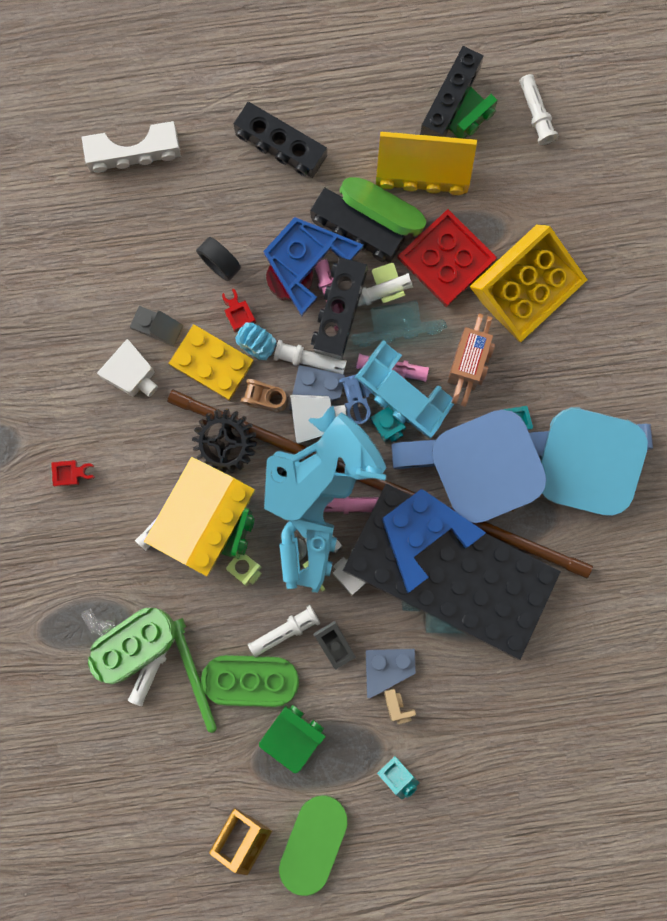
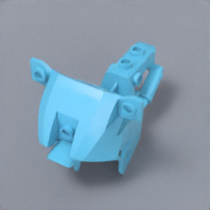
[264,406,386,593]

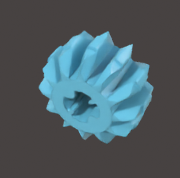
[235,323,277,360]

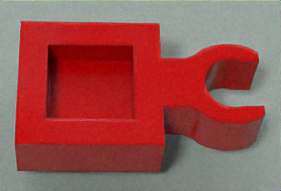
[222,289,256,333]
[51,460,95,487]

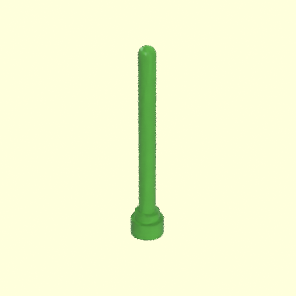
[173,618,217,733]

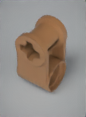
[240,379,288,413]

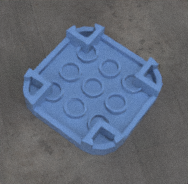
[432,410,546,523]

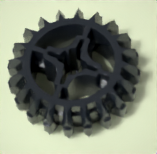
[192,409,257,473]

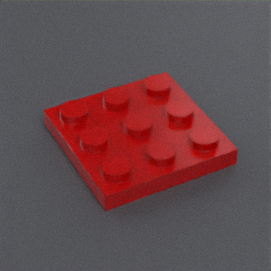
[397,209,497,307]

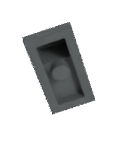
[130,306,183,347]
[313,621,356,670]

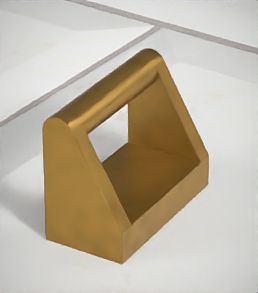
[209,808,272,876]

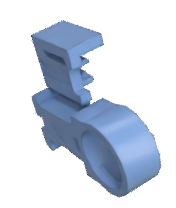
[339,374,372,424]

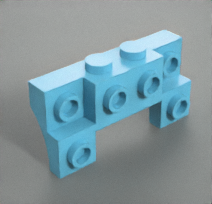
[354,340,454,438]

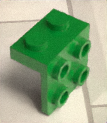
[449,87,498,139]
[221,508,255,559]
[259,705,326,773]

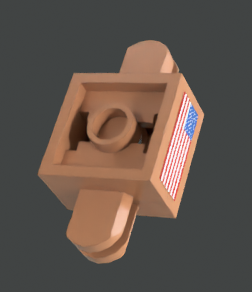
[447,313,495,407]

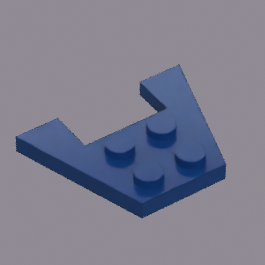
[263,217,364,316]
[382,489,486,593]

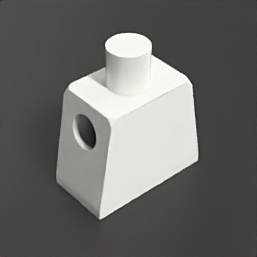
[97,339,158,397]
[290,395,346,443]

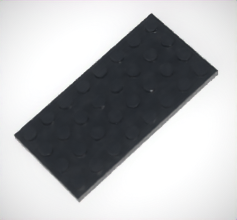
[342,483,561,660]

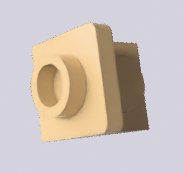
[384,688,416,724]

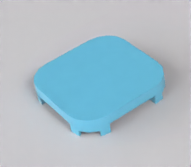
[541,407,648,516]

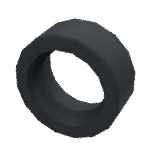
[196,237,241,281]

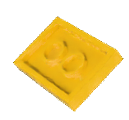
[168,324,254,401]

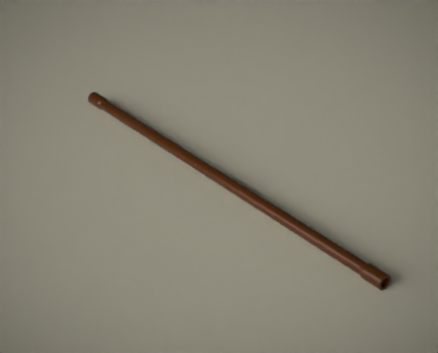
[167,389,593,579]

